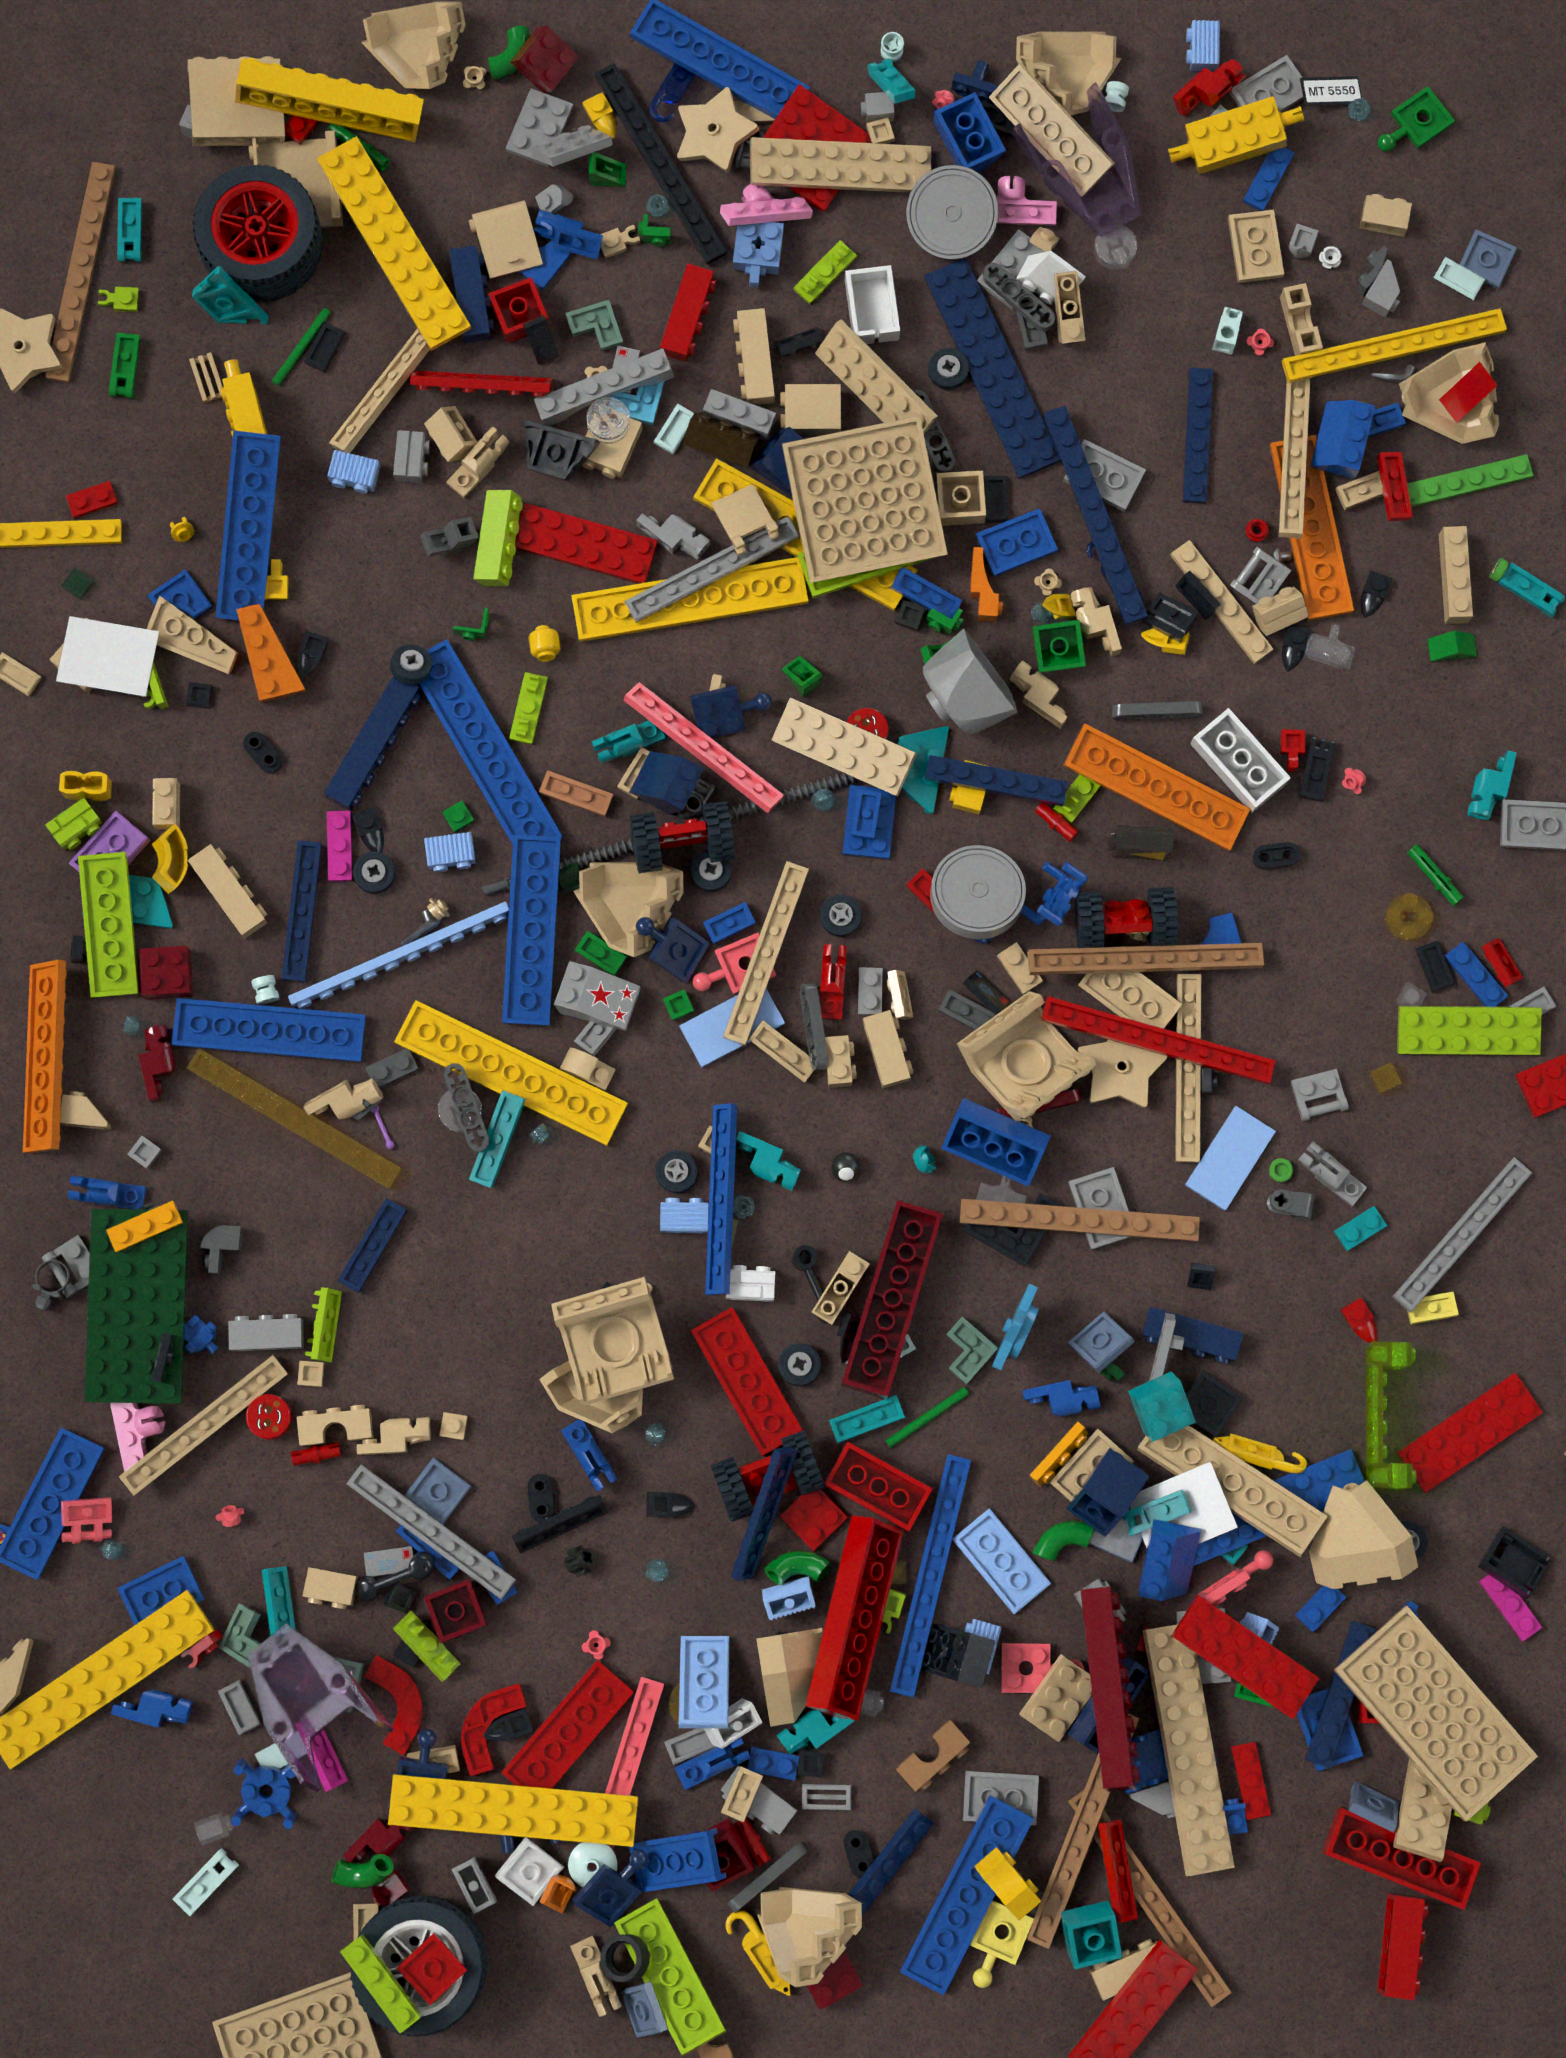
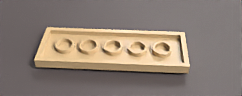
[989,63,1115,197]
[815,319,937,434]
[772,698,917,796]

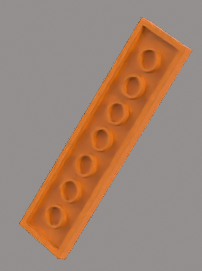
[1270,435,1354,621]
[1063,724,1250,851]
[23,960,67,1153]

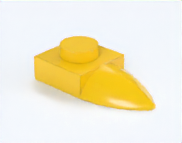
[582,92,616,138]
[1042,594,1076,619]
[1141,629,1190,655]

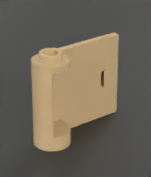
[468,200,543,279]

